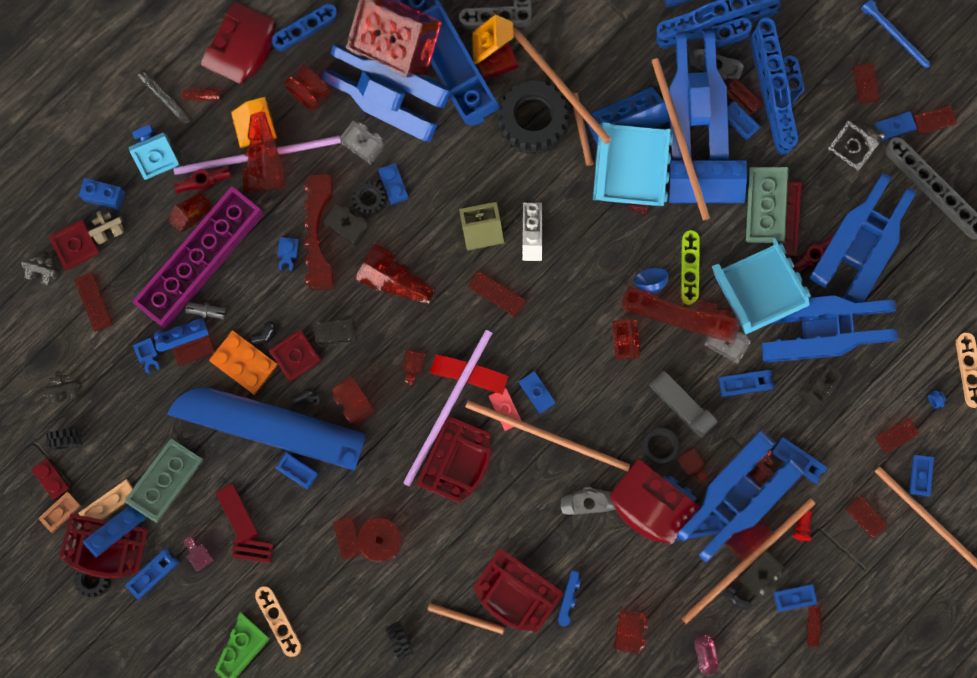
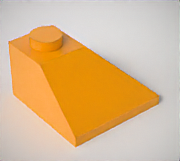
[472,14,514,65]
[231,97,277,148]

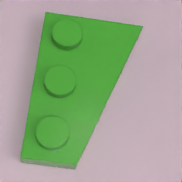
[215,612,270,678]

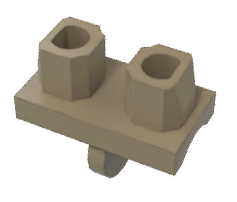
[88,211,124,244]

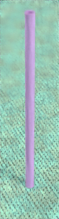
[174,136,341,175]
[403,330,492,487]

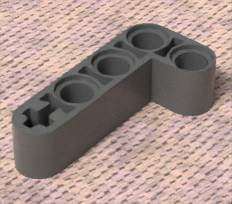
[459,0,531,31]
[649,371,718,438]

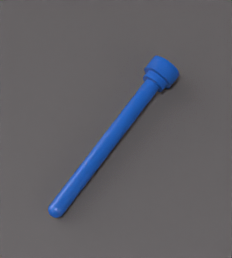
[861,0,930,68]

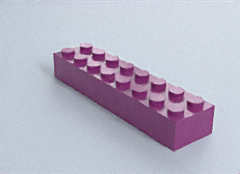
[132,186,264,330]

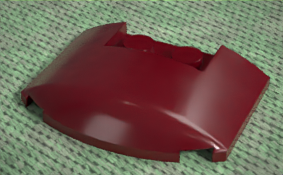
[201,2,275,85]
[416,416,491,503]
[609,459,701,545]
[59,513,148,578]
[473,548,564,632]

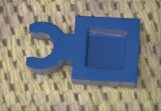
[278,237,299,272]
[133,338,161,375]

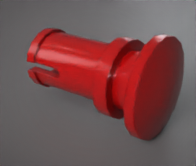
[792,511,813,541]

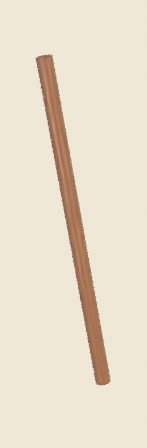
[513,27,611,144]
[652,58,710,221]
[466,400,630,471]
[874,466,977,569]
[681,498,816,624]

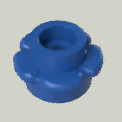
[928,390,946,409]

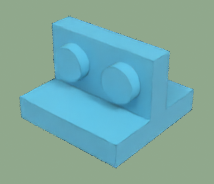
[129,132,179,180]

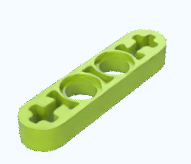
[681,230,700,305]

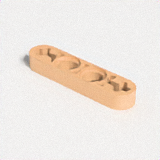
[956,333,977,408]
[255,587,302,657]

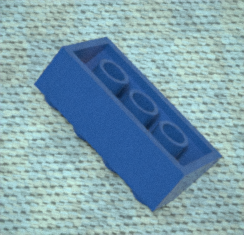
[585,87,671,145]
[668,161,747,203]

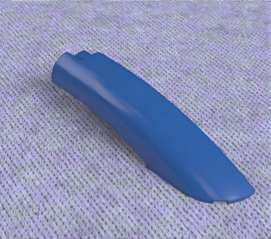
[395,0,500,125]
[167,388,366,471]

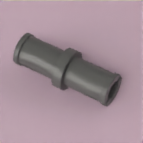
[186,301,226,320]

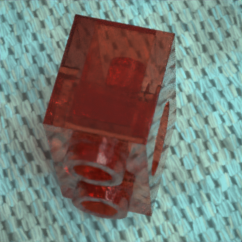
[612,319,640,360]

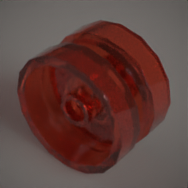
[283,64,331,112]
[357,518,402,563]

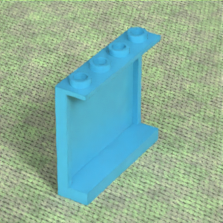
[593,123,673,206]
[712,238,811,334]

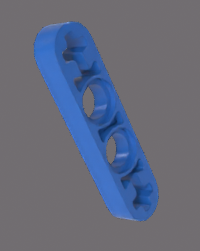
[272,4,337,51]

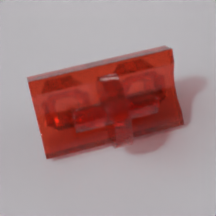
[752,450,774,484]

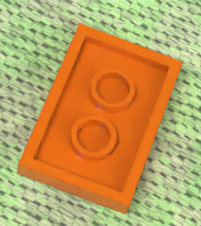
[209,330,278,395]

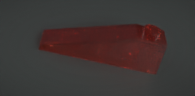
[242,112,285,192]
[354,243,435,304]

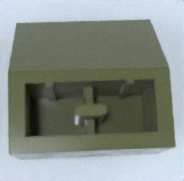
[459,202,504,251]

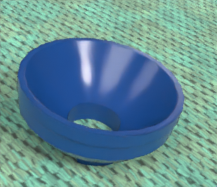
[634,268,669,294]

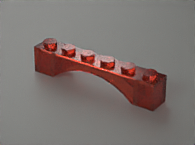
[304,175,334,290]
[621,286,740,344]

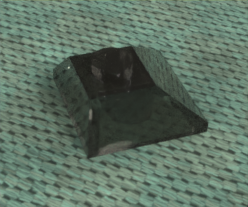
[828,119,885,171]

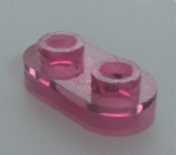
[694,635,718,675]

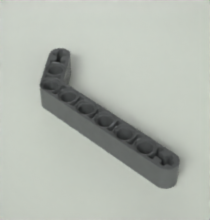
[885,137,977,240]

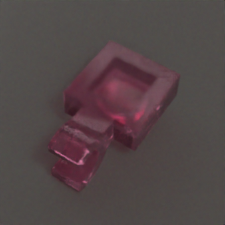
[183,537,214,572]

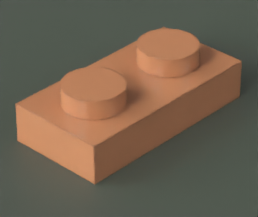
[38,492,82,533]

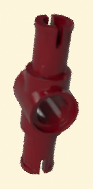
[173,166,231,194]
[793,234,835,273]

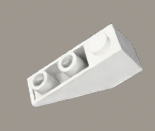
[523,203,542,261]

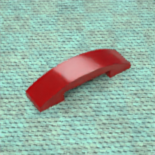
[430,355,509,395]

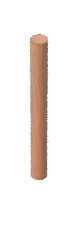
[573,93,594,166]
[427,603,505,634]

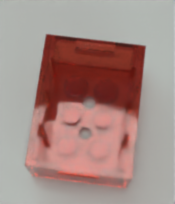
[346,0,442,78]

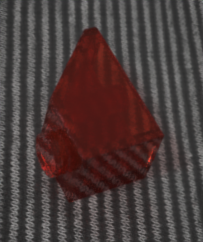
[167,194,213,233]

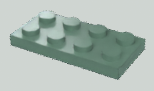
[746,167,789,243]
[125,439,203,523]

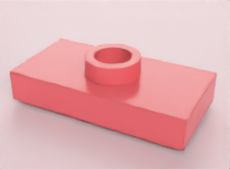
[489,388,521,431]

